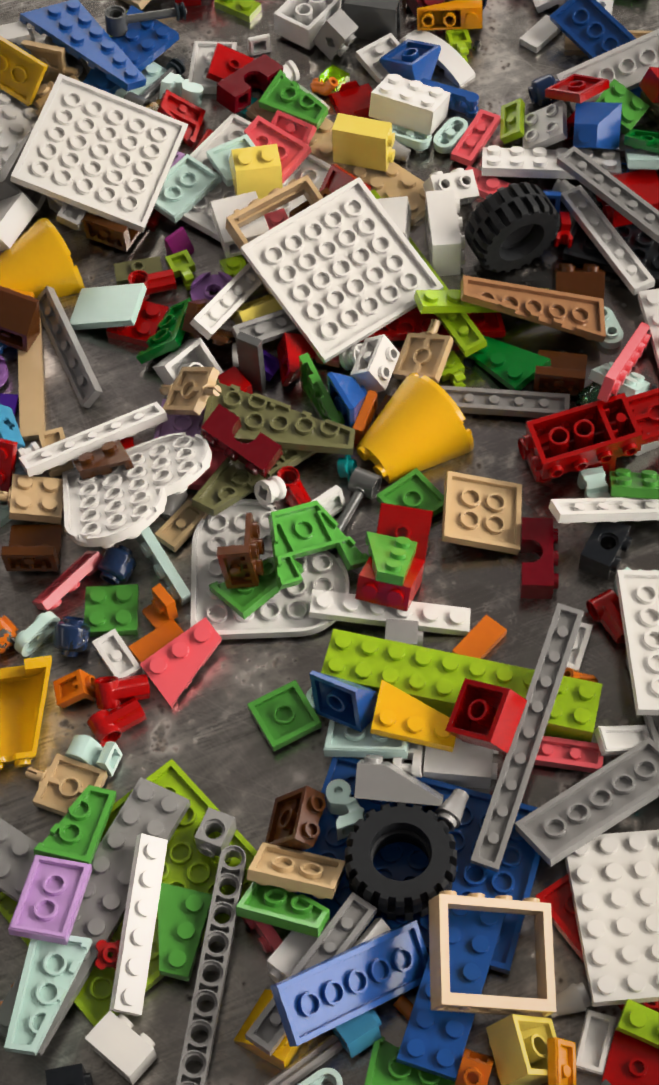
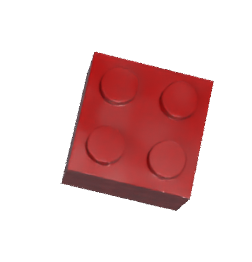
[445,678,527,753]

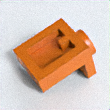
[142,583,178,629]
[53,669,96,708]
[455,1048,494,1085]

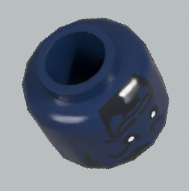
[528,74,560,107]
[98,545,137,585]
[53,616,90,657]

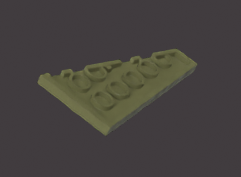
[200,379,355,455]
[192,449,317,516]

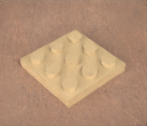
[441,471,522,555]

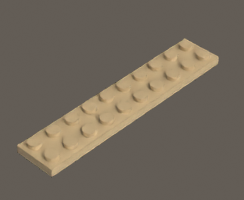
[246,99,426,226]

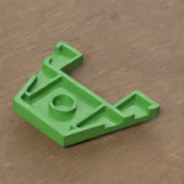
[268,500,369,590]

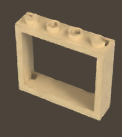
[225,175,323,296]
[428,890,556,1017]

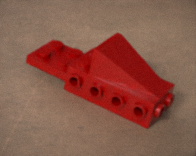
[523,388,659,479]

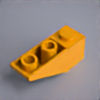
[417,0,482,31]

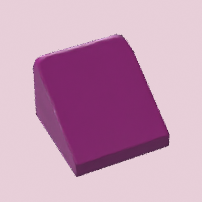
[164,227,194,256]

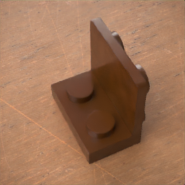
[83,212,140,252]
[182,299,236,346]
[533,350,587,397]
[217,512,265,589]
[1,525,63,571]

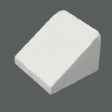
[247,33,271,56]

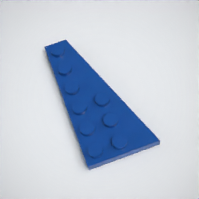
[20,0,146,91]
[83,5,179,95]

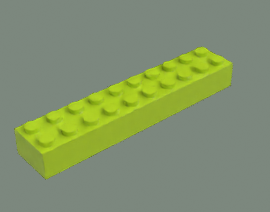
[321,629,603,742]

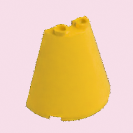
[0,218,85,298]
[356,373,474,484]
[0,655,52,770]

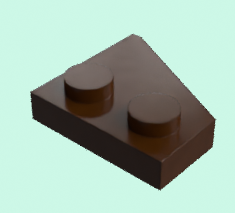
[73,439,134,480]

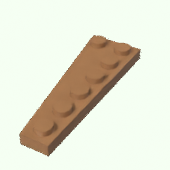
[460,275,606,342]

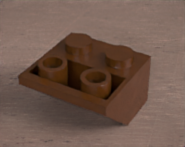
[553,263,605,300]
[0,286,40,352]

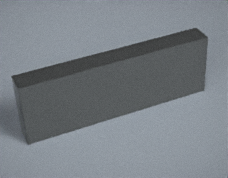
[236,332,267,392]

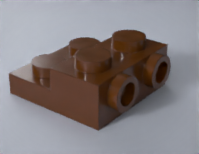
[265,786,326,851]

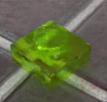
[319,65,350,92]

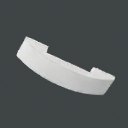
[399,29,475,88]

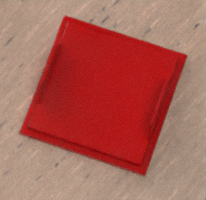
[328,80,373,118]

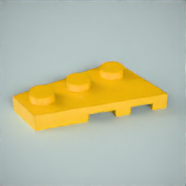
[370,680,456,752]

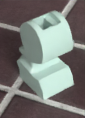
[159,72,204,107]
[577,466,611,498]
[65,735,123,777]
[326,779,365,840]

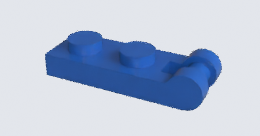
[421,78,479,118]

